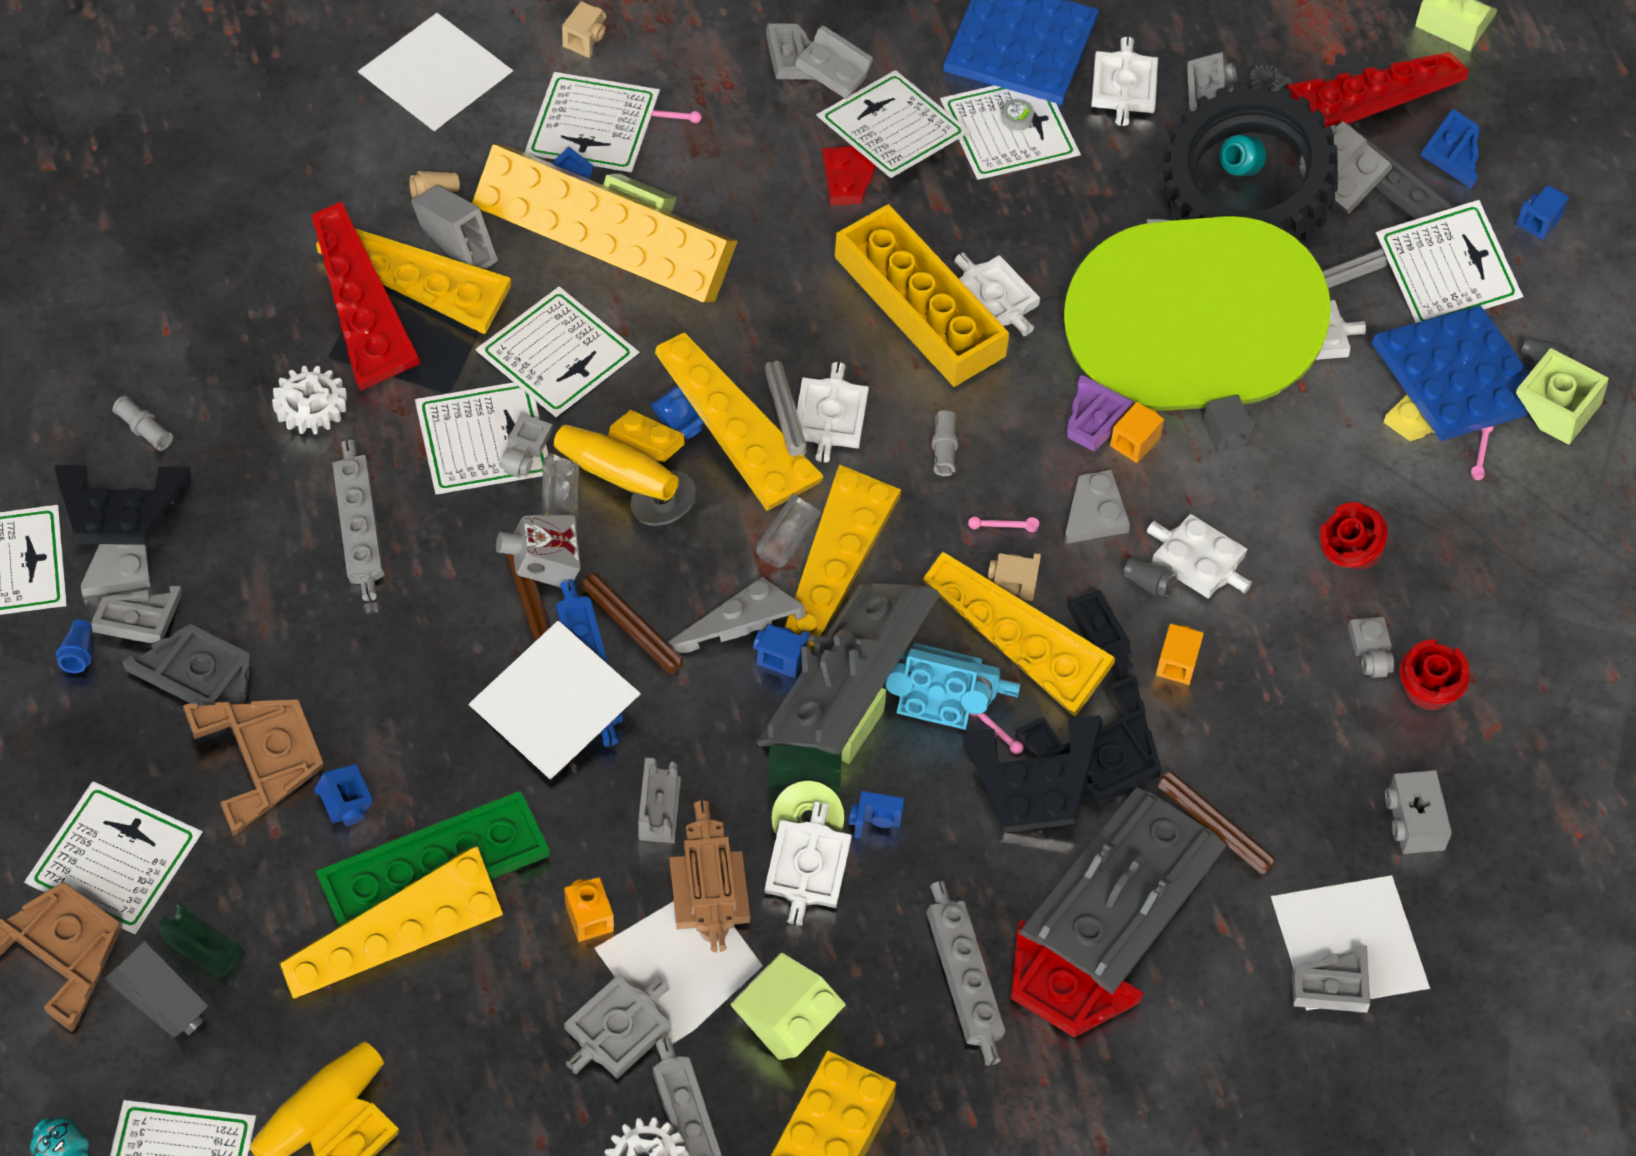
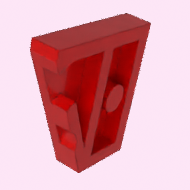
[822,146,876,206]

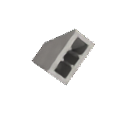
[411,185,498,269]

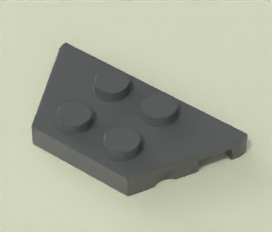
[123,624,252,706]

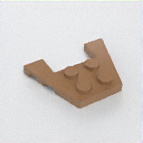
[183,699,324,836]
[0,882,122,1032]

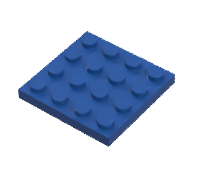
[943,0,1099,105]
[1371,305,1530,441]

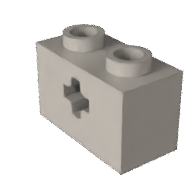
[1385,770,1452,854]

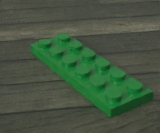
[316,791,550,926]

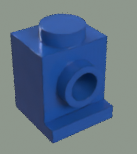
[1516,185,1569,241]
[753,624,810,679]
[314,764,373,826]

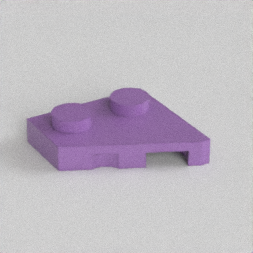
[1067,375,1134,452]

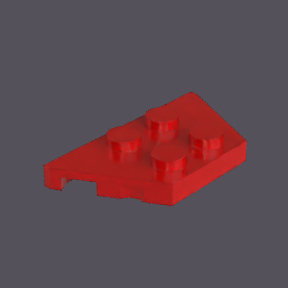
[1011,920,1144,1037]

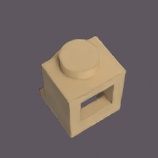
[562,1,606,58]
[987,553,1041,602]

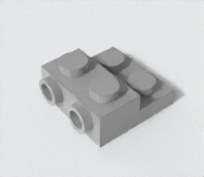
[1299,121,1392,214]

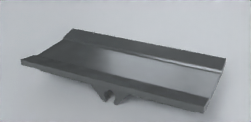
[756,583,940,755]
[1019,787,1227,995]

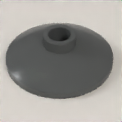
[630,470,697,526]

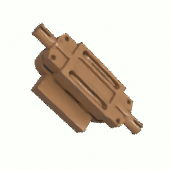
[669,800,750,953]

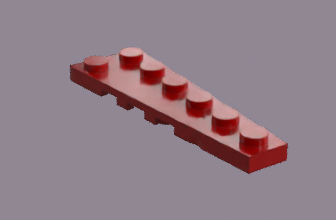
[1286,52,1469,127]
[311,201,421,391]

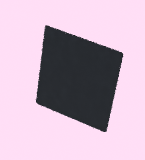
[329,285,479,393]

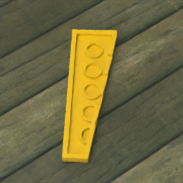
[316,228,511,334]
[655,332,824,511]
[785,465,901,653]
[923,552,1115,717]
[279,846,503,999]

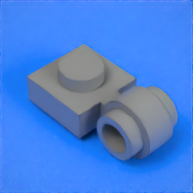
[500,413,552,478]
[1348,617,1394,678]

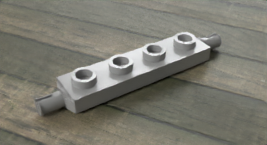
[332,439,385,601]
[926,881,1006,1066]
[653,1037,722,1156]

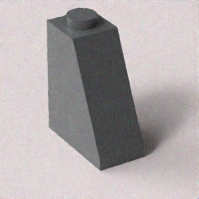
[104,941,208,1038]

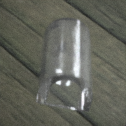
[541,453,579,523]
[756,494,822,568]

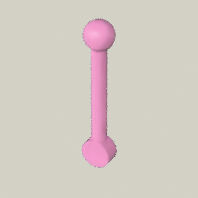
[651,110,702,123]
[1471,426,1494,480]
[968,516,1039,532]
[970,712,1024,754]

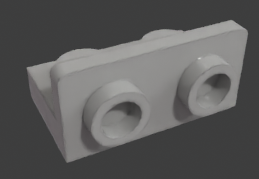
[795,25,873,99]
[1187,52,1237,112]

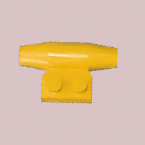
[554,409,684,501]
[249,1041,399,1156]

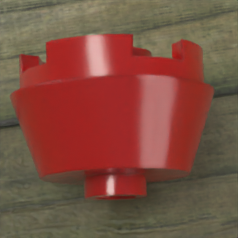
[1320,502,1388,570]
[1400,639,1470,710]

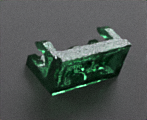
[768,745,842,791]
[158,903,245,979]

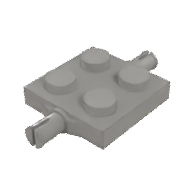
[564,974,671,1079]

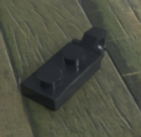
[1067,590,1133,681]

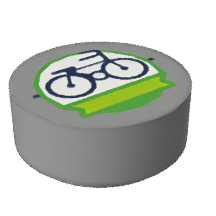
[1002,99,1034,130]

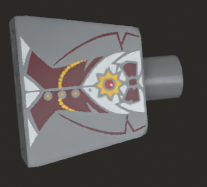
[496,515,581,588]

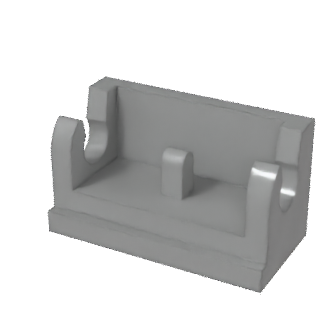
[638,758,681,843]

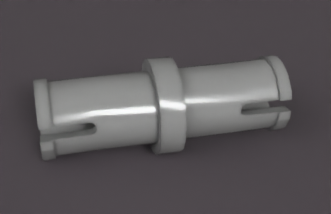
[112,396,173,451]
[932,410,958,476]

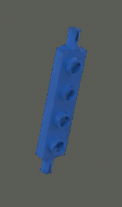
[556,579,623,747]

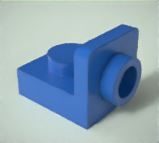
[650,385,704,439]
[849,791,904,839]

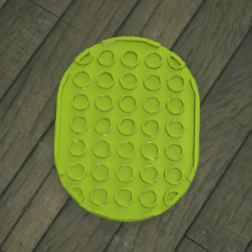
[1064,216,1331,411]

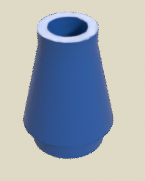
[56,619,92,673]

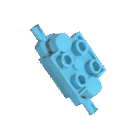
[886,643,1021,730]

